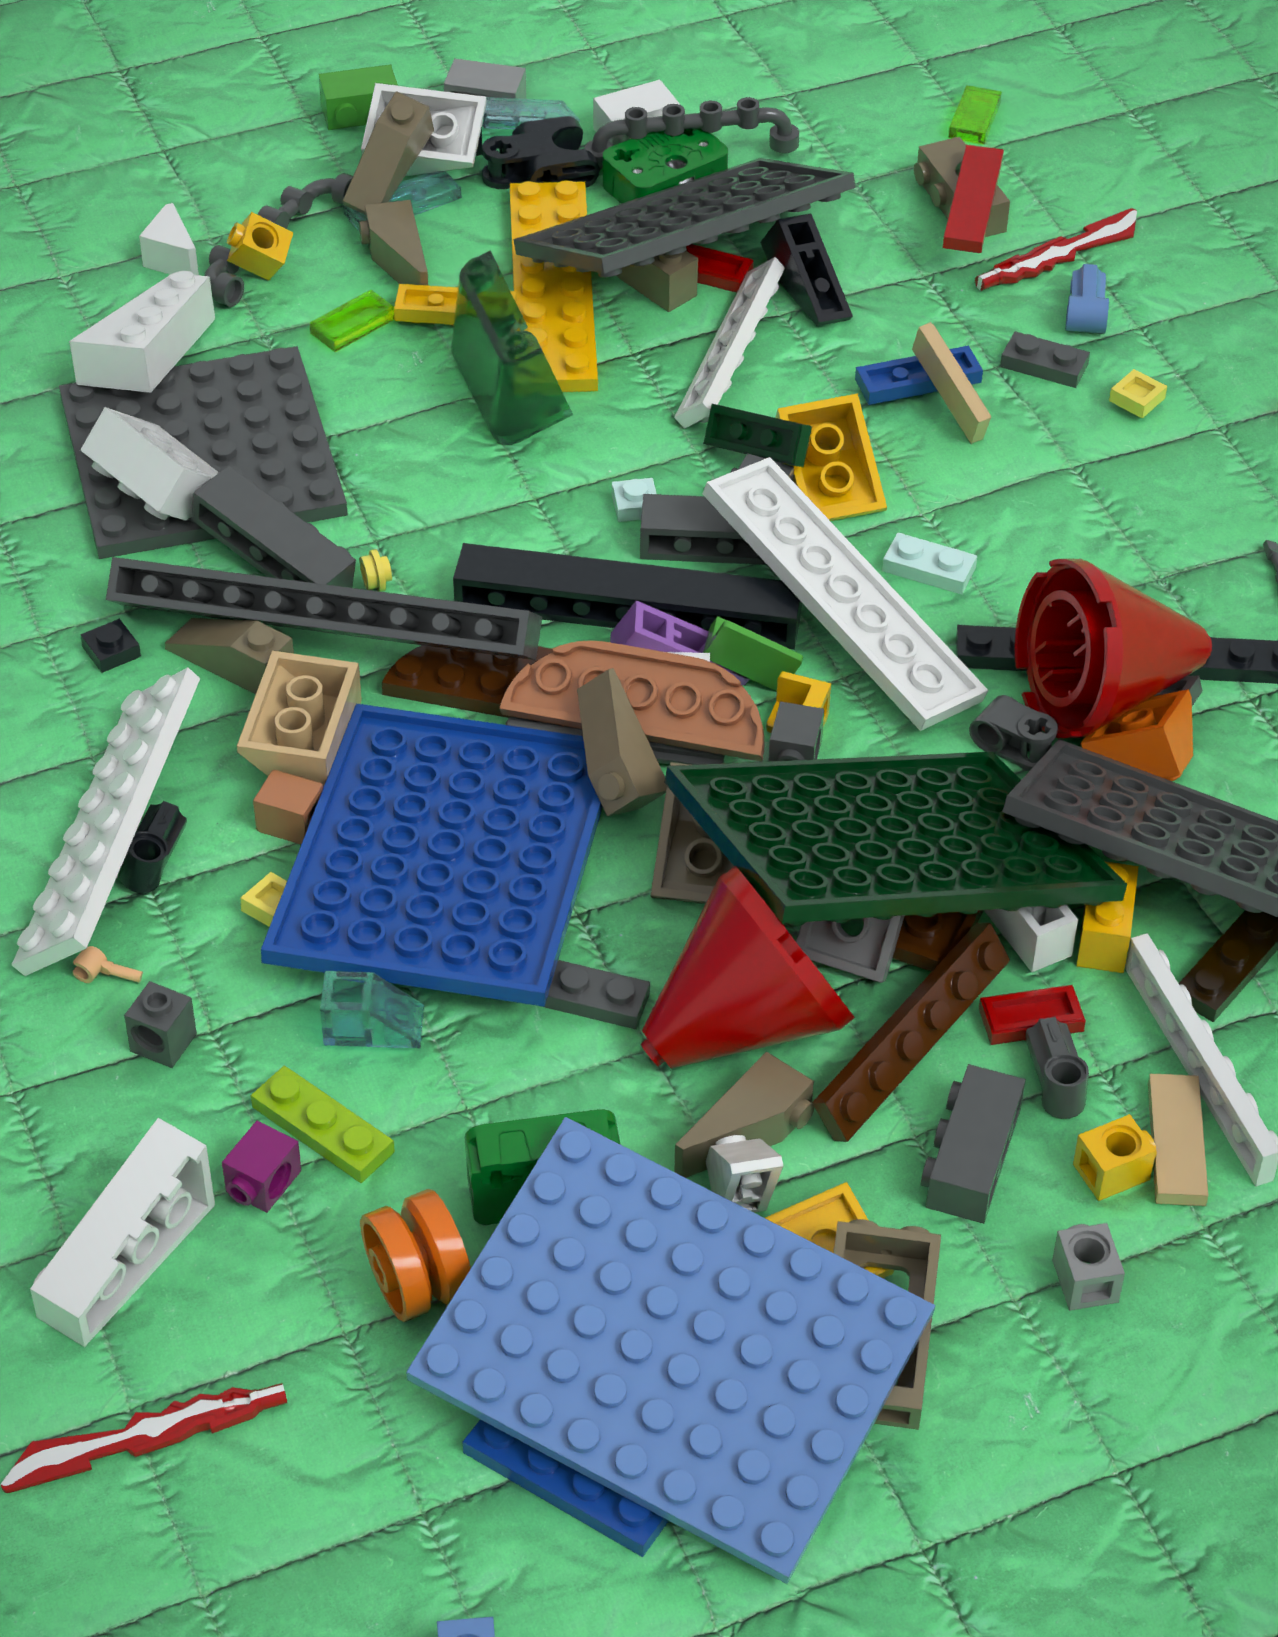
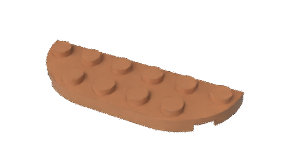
[499,641,764,762]

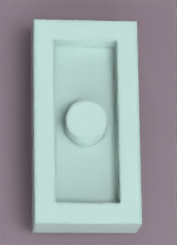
[882,533,977,595]

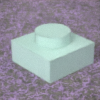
[612,478,657,522]

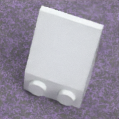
[361,83,487,176]

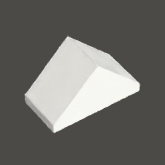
[139,203,199,275]

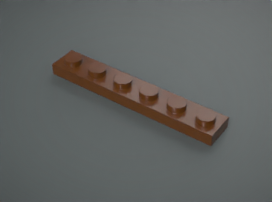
[812,923,1010,1142]

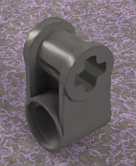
[969,695,1058,771]

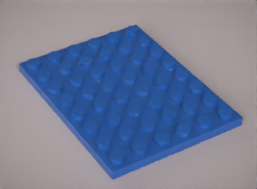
[261,703,603,1007]

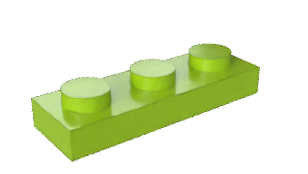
[250,1065,395,1183]

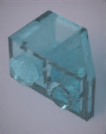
[320,971,424,1048]

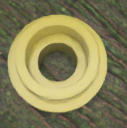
[359,549,392,592]

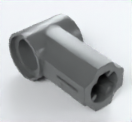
[1025,1017,1089,1119]

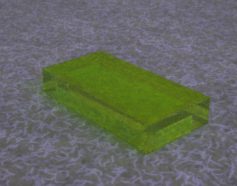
[948,85,1002,144]
[310,289,395,352]

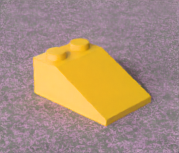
[775,393,887,521]

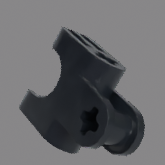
[482,116,600,189]

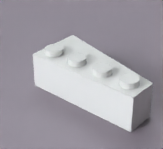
[69,271,215,393]
[30,1118,215,1347]

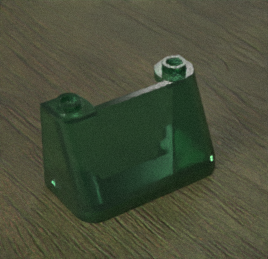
[451,251,573,445]

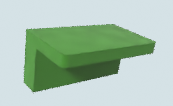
[703,616,803,691]

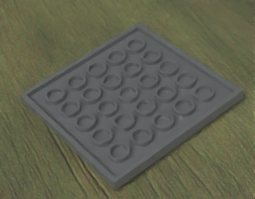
[59,346,348,559]

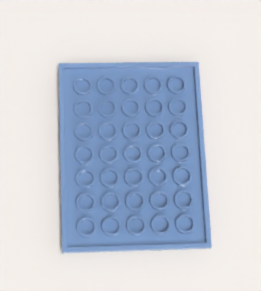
[406,1117,936,1584]

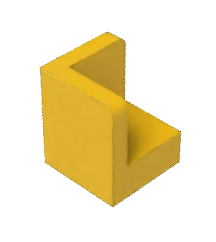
[766,671,831,733]

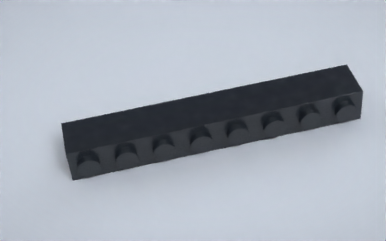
[453,543,802,650]

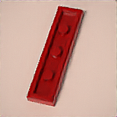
[943,144,1004,253]

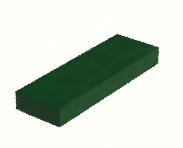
[703,404,812,467]

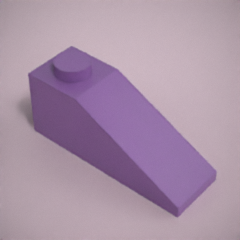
[610,601,750,685]

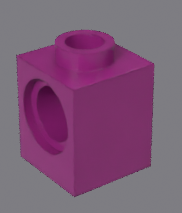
[222,1120,302,1213]

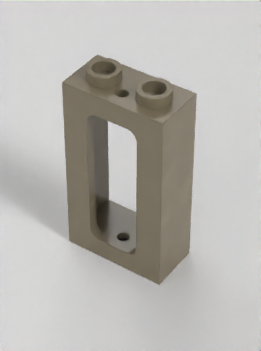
[834,1219,941,1430]

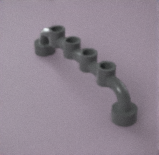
[584,97,799,169]
[205,173,353,307]

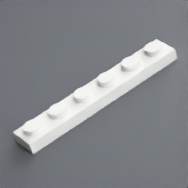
[674,257,785,429]
[1125,933,1278,1186]

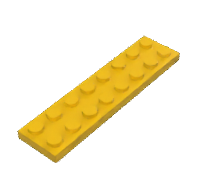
[510,180,598,393]

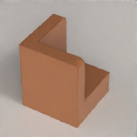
[253,770,323,844]

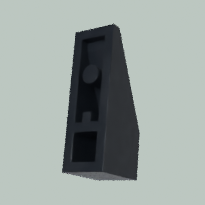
[760,213,853,326]

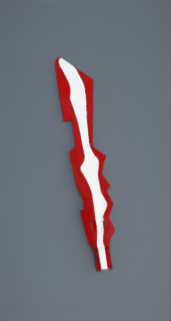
[975,208,1137,291]
[1,1383,287,1493]

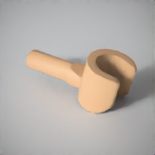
[73,946,143,983]

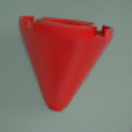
[1015,559,1212,738]
[640,866,855,1069]

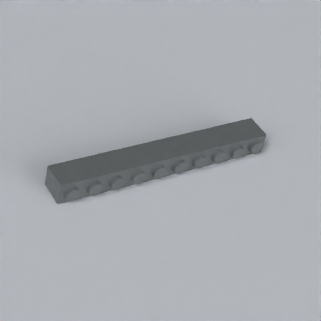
[106,557,542,660]

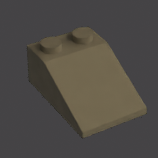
[651,762,734,904]

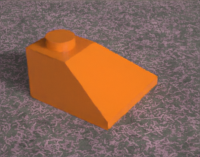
[1081,689,1193,781]

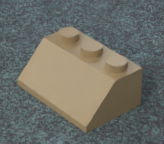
[237,651,362,788]

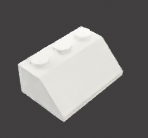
[81,407,219,521]

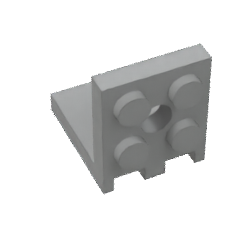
[796,915,905,983]

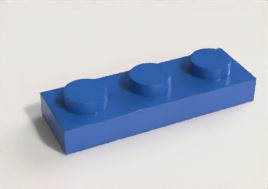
[855,345,983,405]

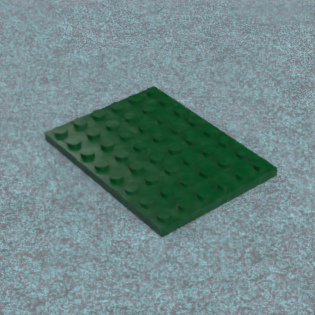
[664,752,1127,926]

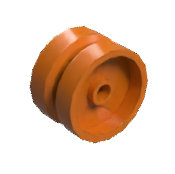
[360,1189,471,1322]

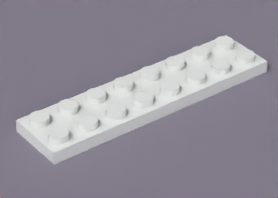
[702,457,988,731]
[12,667,200,976]

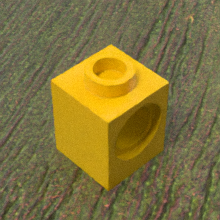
[227,212,293,281]
[1073,1114,1157,1201]

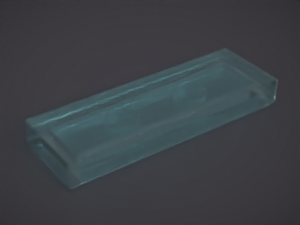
[482,97,580,129]
[343,171,462,231]

